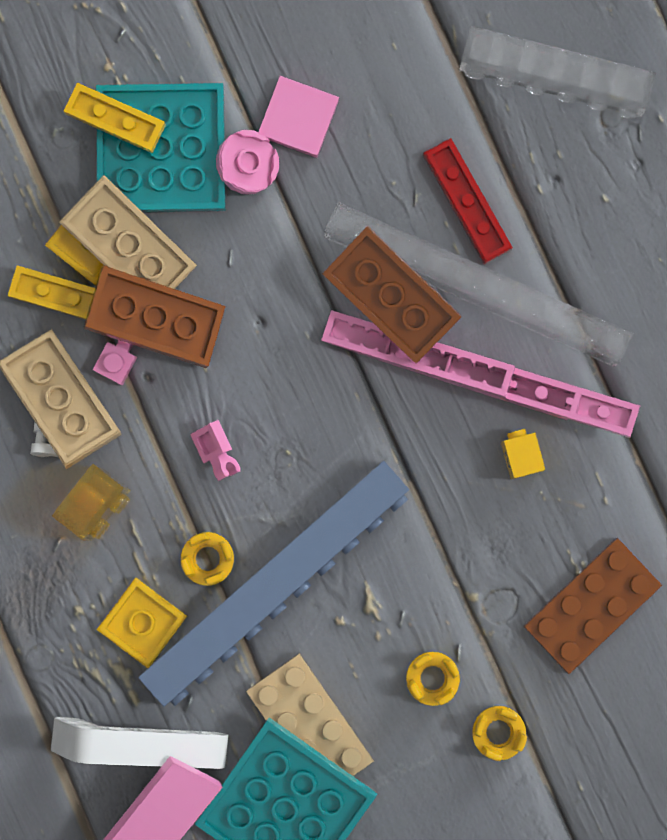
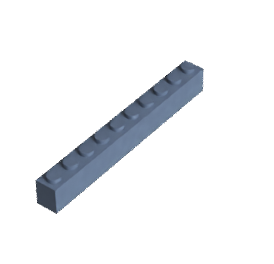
[138,461,410,707]

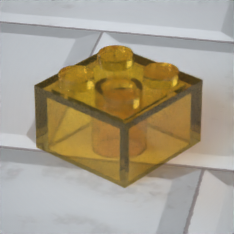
[52,464,131,541]

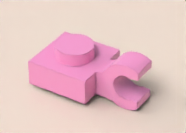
[93,340,137,385]
[190,420,240,481]

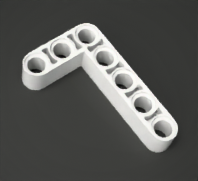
[51,717,229,769]

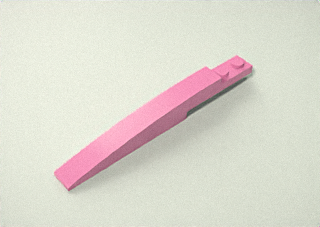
[321,310,640,438]

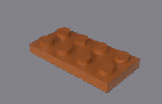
[322,226,462,364]
[83,265,226,368]
[523,538,662,674]

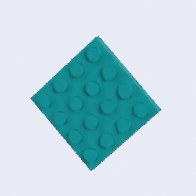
[96,83,226,212]
[195,717,377,840]

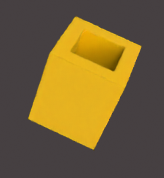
[501,429,545,479]

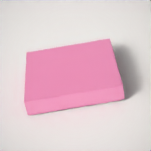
[258,76,339,158]

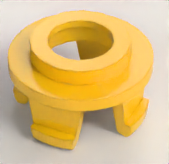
[180,532,234,586]
[406,652,460,706]
[472,706,527,761]

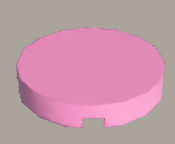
[216,130,279,194]

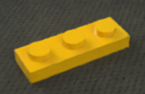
[64,83,166,153]
[7,265,95,320]

